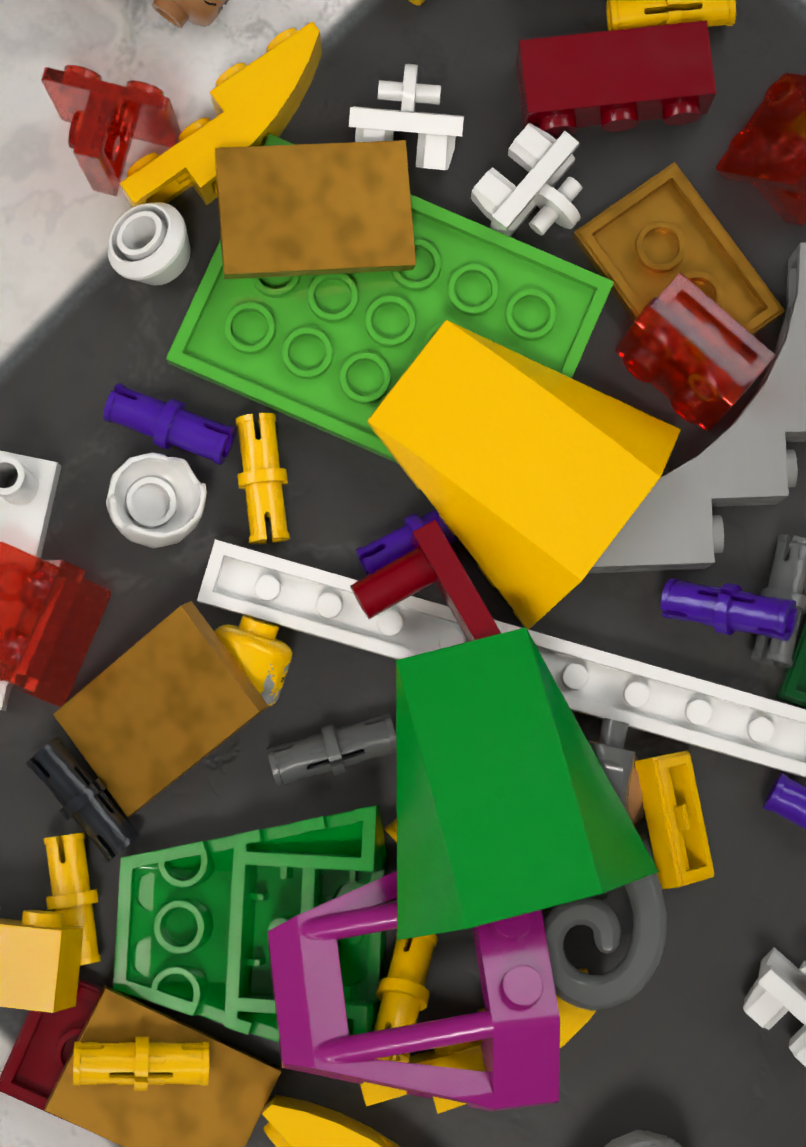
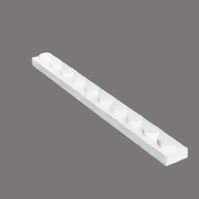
[197,539,806,778]

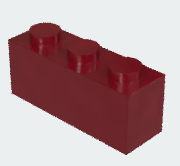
[516,20,716,138]

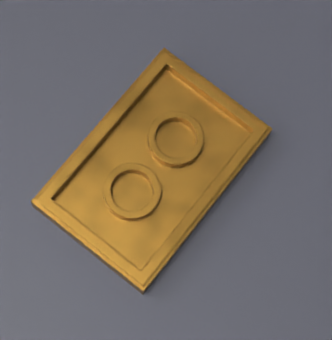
[214,140,416,279]
[572,162,785,386]
[53,601,269,817]
[44,985,281,1147]

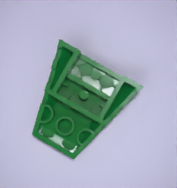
[396,627,659,940]
[113,805,389,1043]

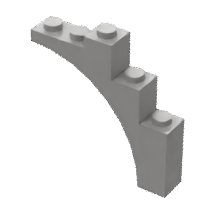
[588,242,806,573]

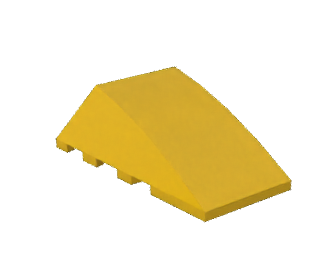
[366,320,681,630]

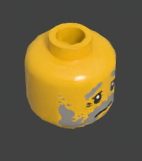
[214,615,293,706]

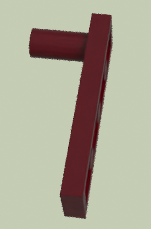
[350,519,501,641]

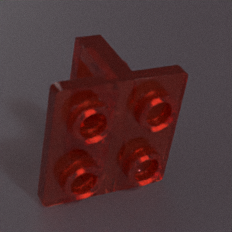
[41,65,181,196]
[716,73,806,226]
[615,272,776,431]
[0,542,111,707]

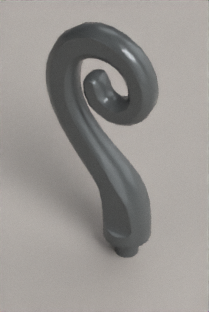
[543,718,668,1011]

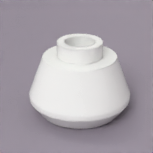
[108,202,191,285]

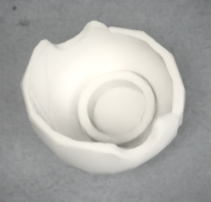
[106,452,207,549]

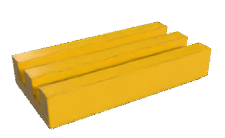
[634,750,715,889]

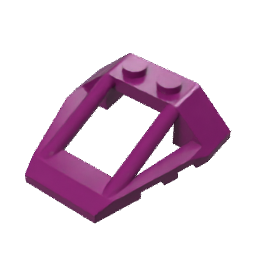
[267,871,560,1112]

